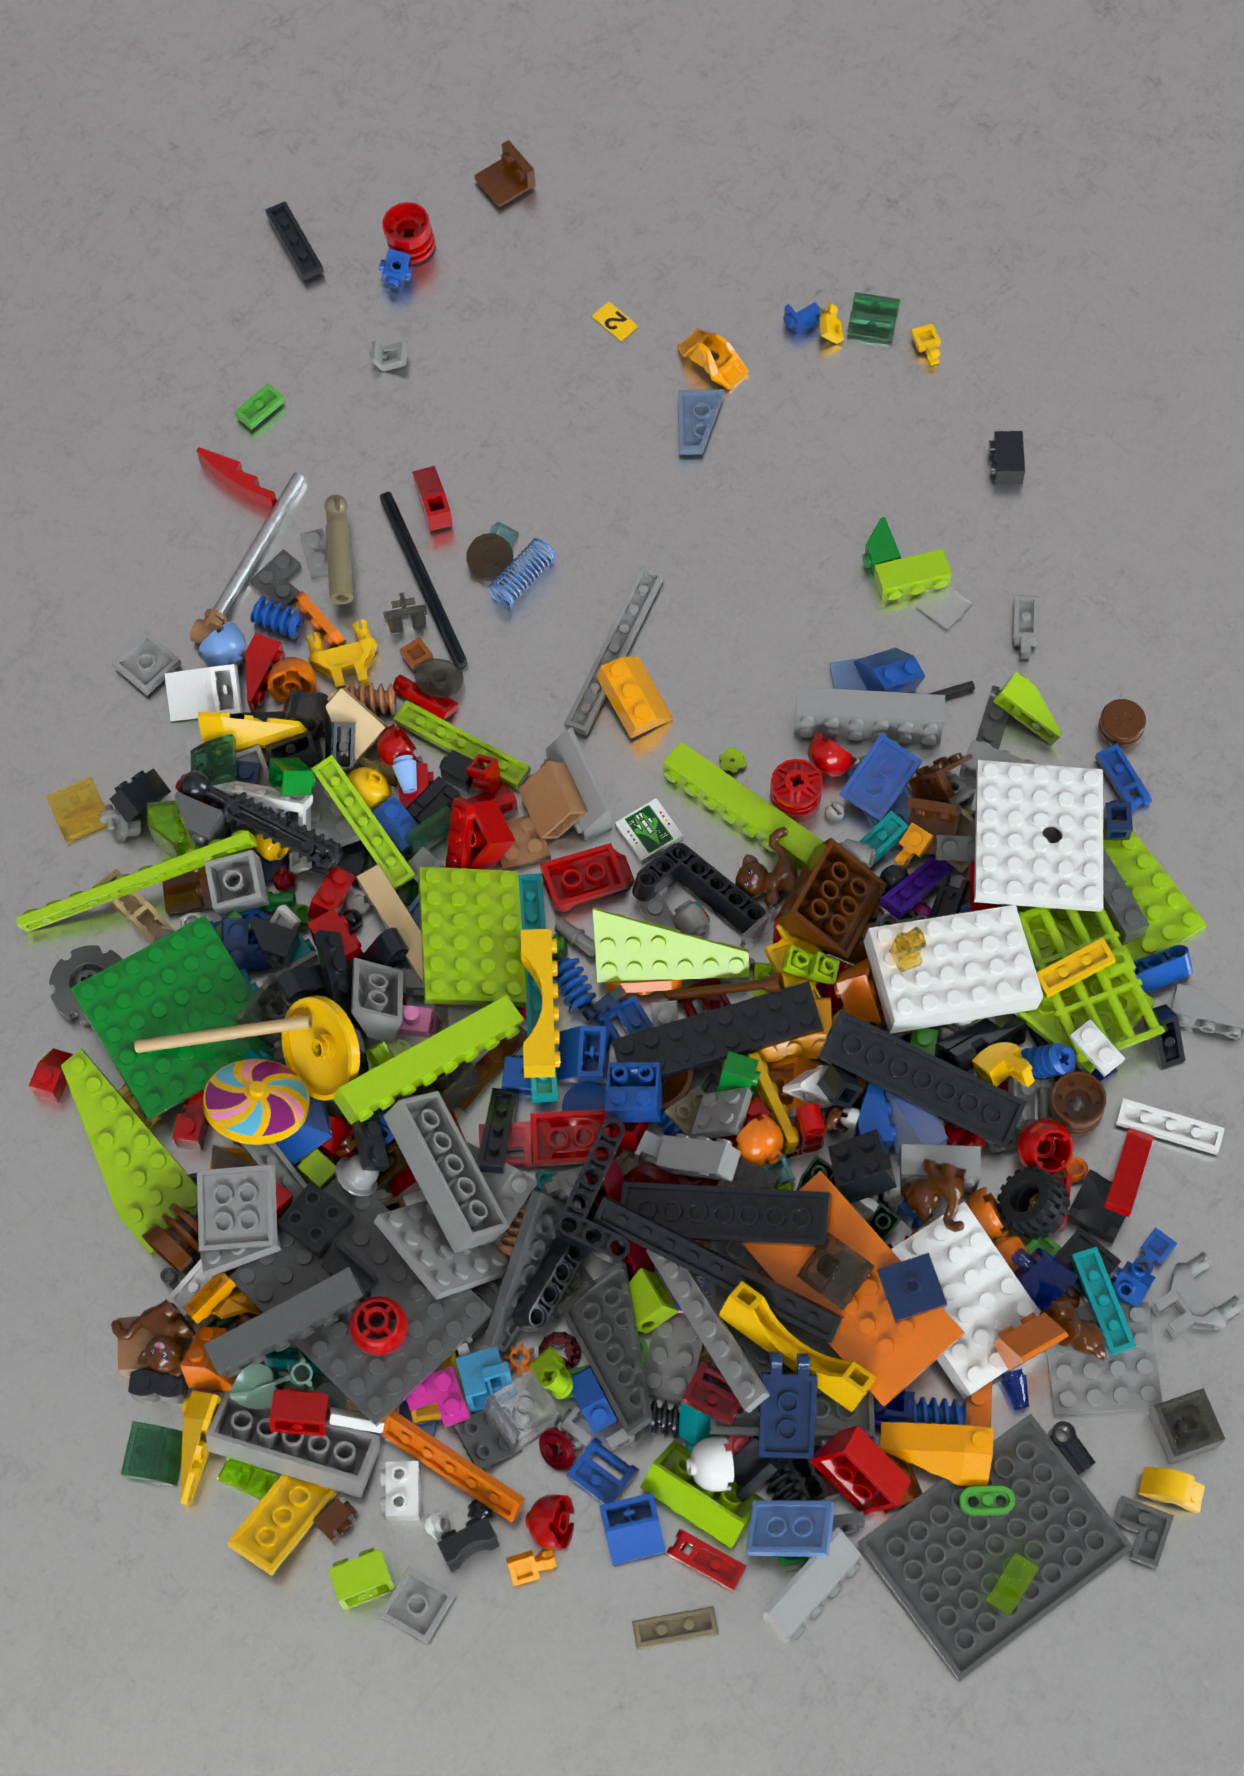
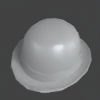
[336,1154,379,1196]

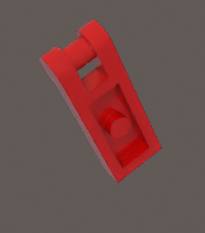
[666,1529,747,1592]

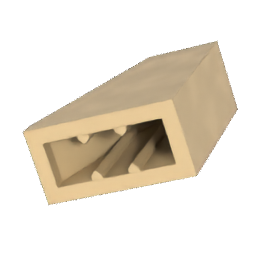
[325,688,388,764]

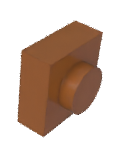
[399,637,434,671]

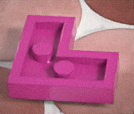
[406,1366,470,1428]

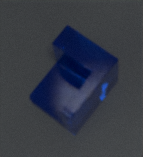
[874,1390,915,1423]

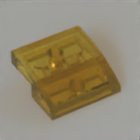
[46,777,107,844]

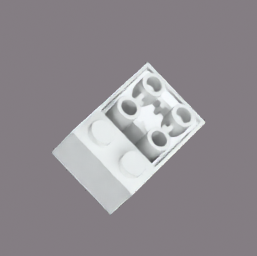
[164,664,243,722]

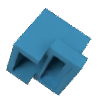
[456,1346,515,1414]

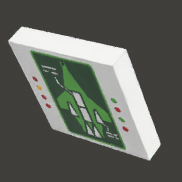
[615,798,683,864]

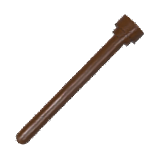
[665,972,784,1001]

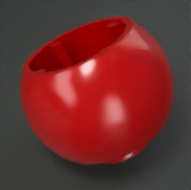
[1016,1119,1074,1175]
[349,1296,408,1356]

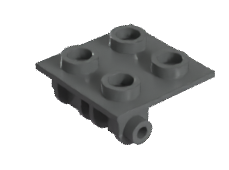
[453,1405,522,1471]

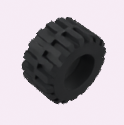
[997,1166,1070,1239]

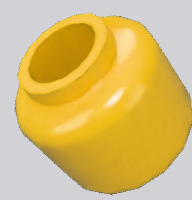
[253,833,289,861]

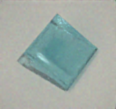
[489,521,519,548]

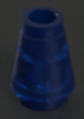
[1000,1369,1030,1411]

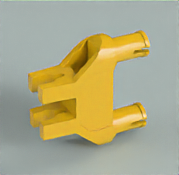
[306,620,377,690]

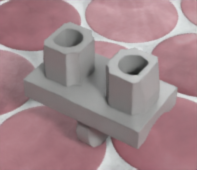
[99,804,141,842]

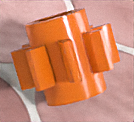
[503,1342,535,1378]

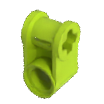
[529,1347,574,1399]

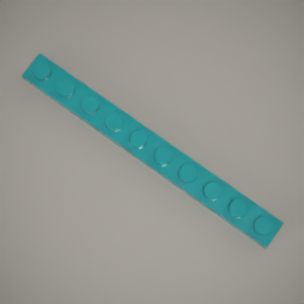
[518,873,558,1103]

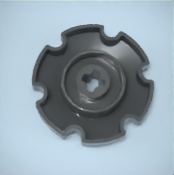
[49,945,123,1025]

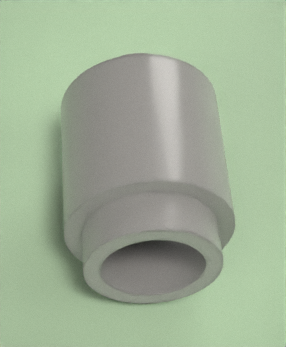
[840,839,876,868]

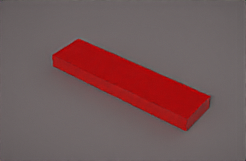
[1104,1127,1154,1217]

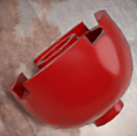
[377,723,423,770]
[807,731,857,778]
[525,1494,574,1550]

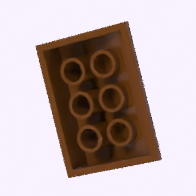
[774,837,887,960]

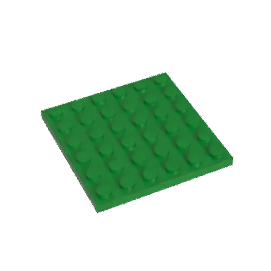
[70,915,282,1121]

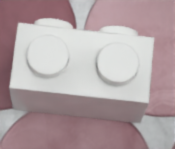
[380,1461,421,1522]

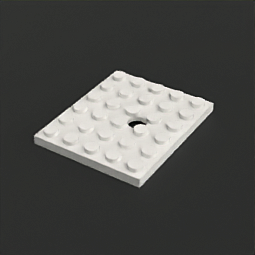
[974,760,1103,912]

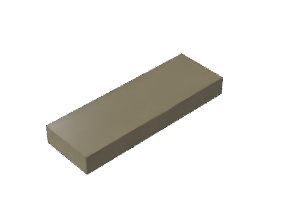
[632,1606,719,1650]

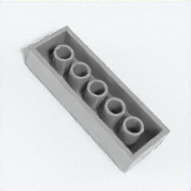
[794,686,945,745]
[383,1091,510,1253]
[206,1391,380,1498]

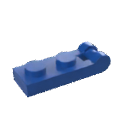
[1095,743,1152,812]

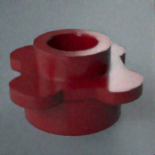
[273,865,295,892]

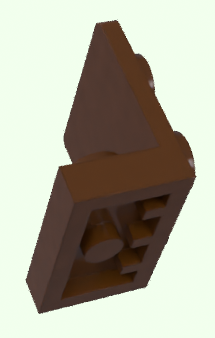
[474,140,536,207]
[909,752,973,802]
[903,797,962,855]
[162,866,213,914]

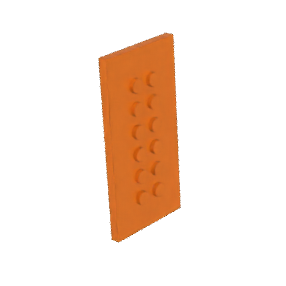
[742,1171,966,1406]

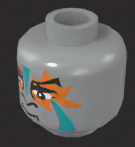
[673,900,710,936]

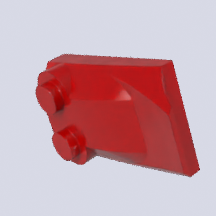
[540,843,635,912]
[530,1109,623,1167]

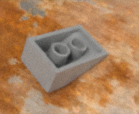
[467,1142,537,1225]

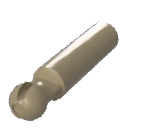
[324,494,354,605]

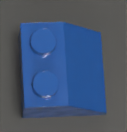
[853,648,926,693]

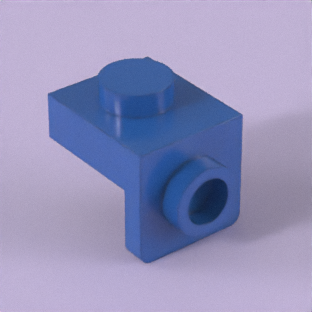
[783,302,820,334]

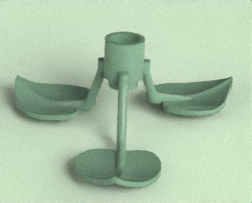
[229,1342,346,1420]

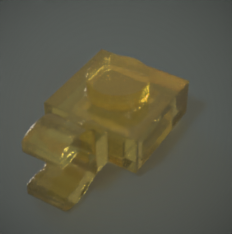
[355,757,399,787]

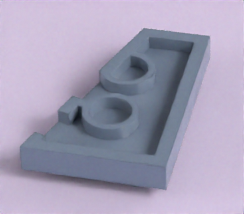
[678,389,724,455]

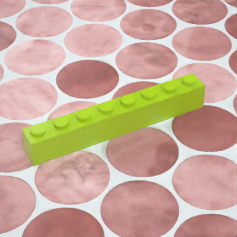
[663,741,824,871]
[333,995,524,1124]

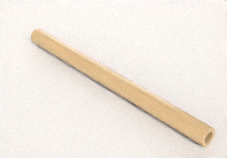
[134,1015,312,1053]

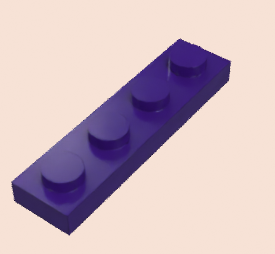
[879,855,955,919]

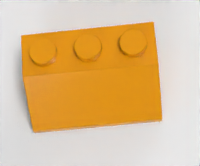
[596,657,673,738]
[756,998,833,1062]

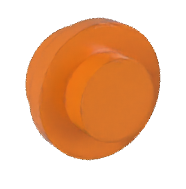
[1062,1156,1088,1183]

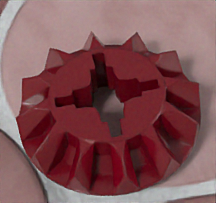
[538,1331,581,1370]
[539,1427,577,1470]

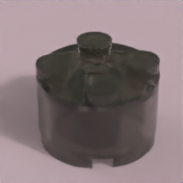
[281,689,331,740]

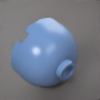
[198,622,246,667]

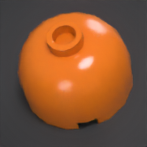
[268,657,317,704]
[732,1114,784,1168]
[965,1186,1010,1240]

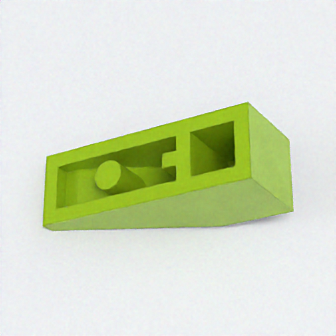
[993,672,1063,745]

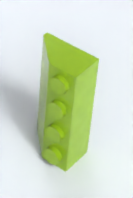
[640,1440,765,1548]

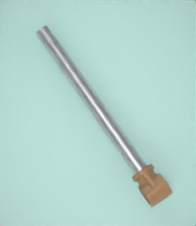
[190,473,306,645]

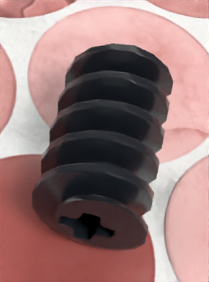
[641,1398,680,1439]
[762,1461,807,1501]

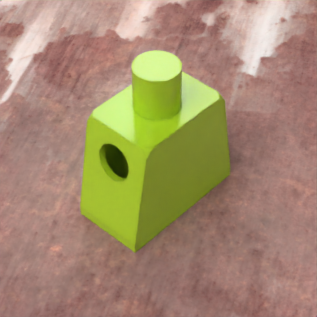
[629,1268,679,1333]

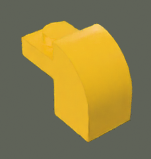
[971,1042,1035,1088]
[1138,1467,1205,1512]

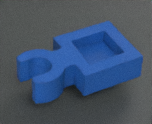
[1133,1227,1177,1274]

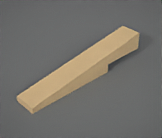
[356,865,423,984]
[97,869,175,944]

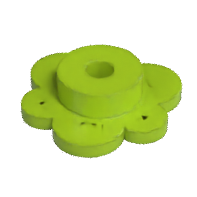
[719,747,746,774]

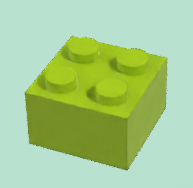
[327,1548,395,1610]

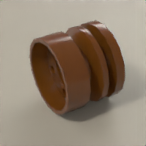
[1049,1072,1106,1136]
[142,1203,200,1274]

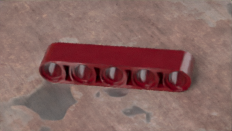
[585,1156,655,1282]

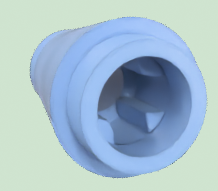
[392,755,417,794]

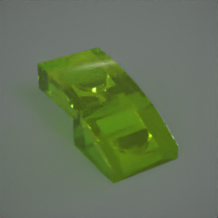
[986,1552,1040,1616]

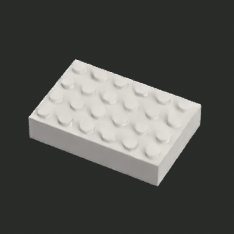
[863,905,1044,1034]
[891,1201,1041,1400]

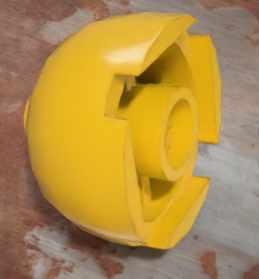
[347,767,390,812]

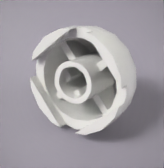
[686,1435,734,1492]

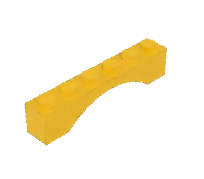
[521,929,560,1078]
[718,1281,876,1412]

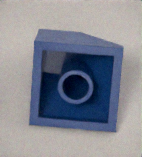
[276,1096,333,1165]

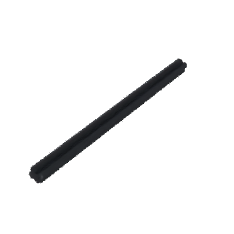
[380,491,467,668]

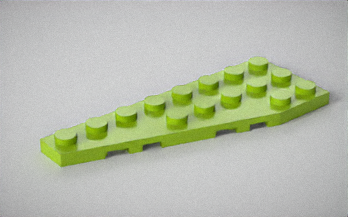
[61,1048,198,1255]

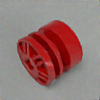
[382,202,435,264]
[769,759,823,823]

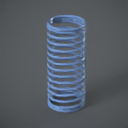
[488,538,556,608]

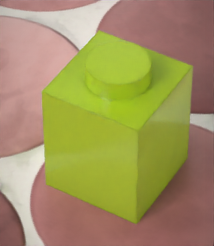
[297,1148,337,1189]

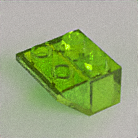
[147,800,190,857]

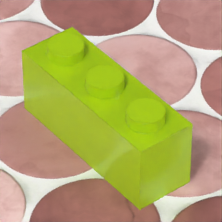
[873,548,952,601]

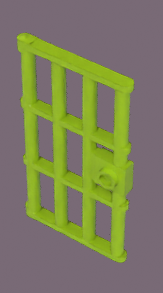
[1018,907,1165,1066]

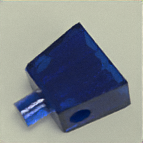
[1011,1248,1079,1312]

